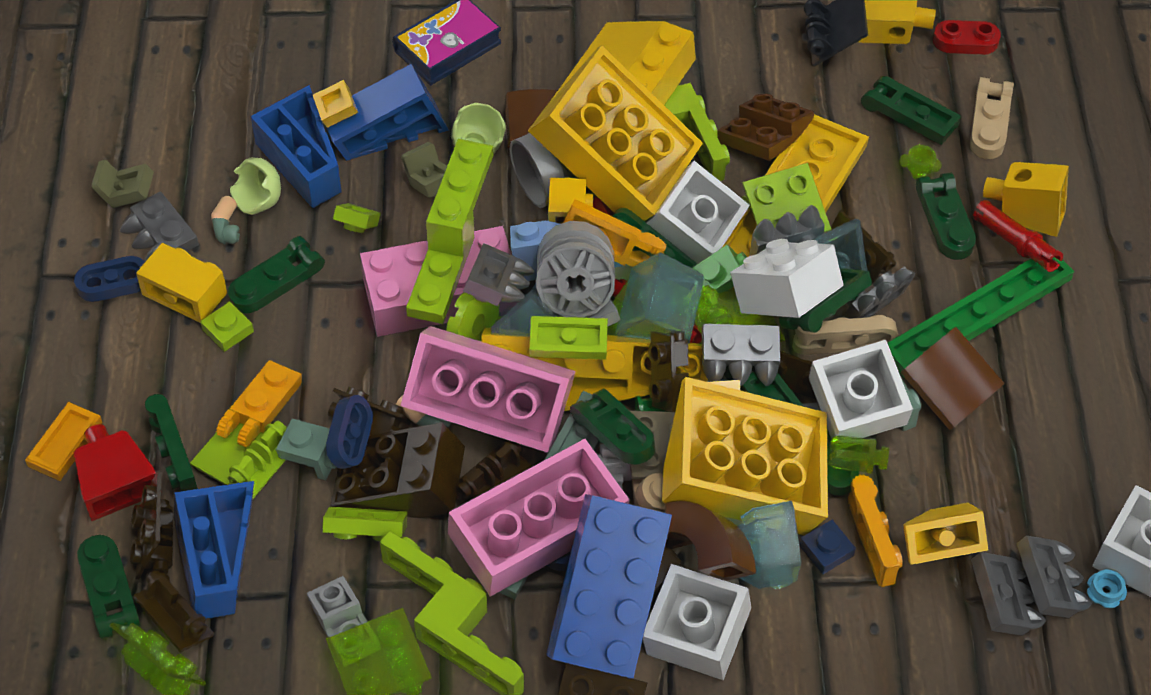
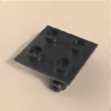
[804,0,868,67]

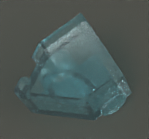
[738,501,801,589]

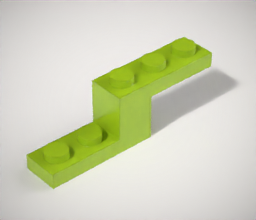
[664,83,730,181]
[406,139,494,324]
[380,531,524,695]

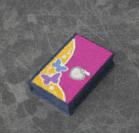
[392,0,501,86]

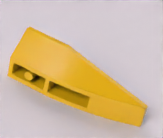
[481,328,708,411]

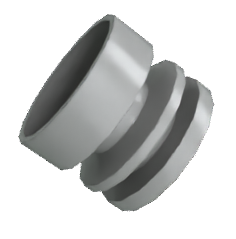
[510,133,587,208]
[536,221,615,318]

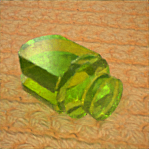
[828,436,889,474]

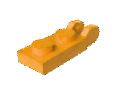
[563,199,667,273]
[216,360,302,448]
[848,474,902,587]

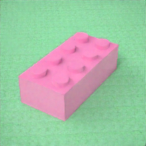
[360,226,520,337]
[401,326,576,452]
[448,439,629,597]

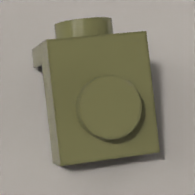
[401,142,447,198]
[92,160,154,208]

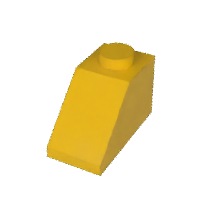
[903,502,988,565]

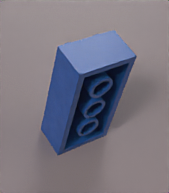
[546,494,672,678]

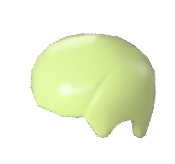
[451,103,506,154]
[230,157,281,215]

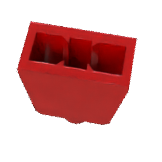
[74,424,162,521]

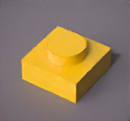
[313,80,358,128]

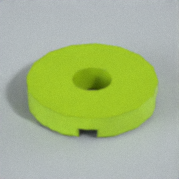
[446,292,500,342]

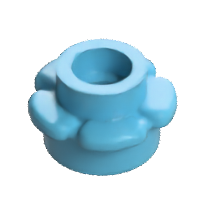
[1087,569,1127,608]

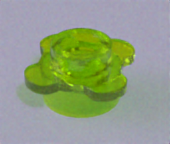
[900,145,942,179]

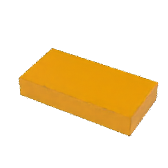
[25,402,103,481]

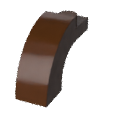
[665,501,756,581]

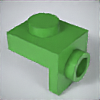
[691,245,747,301]

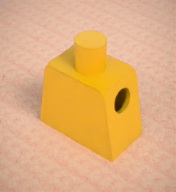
[859,0,936,44]
[983,162,1069,237]

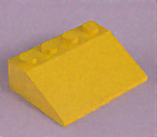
[548,21,696,105]
[528,45,703,221]
[662,377,828,535]

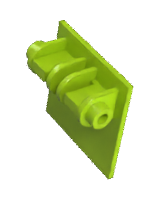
[741,163,832,232]
[190,421,287,500]

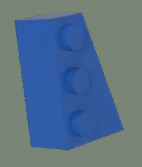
[327,64,449,161]
[251,85,342,208]
[174,481,254,619]

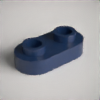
[74,256,145,302]
[326,395,373,469]

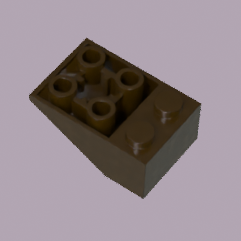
[330,422,465,518]

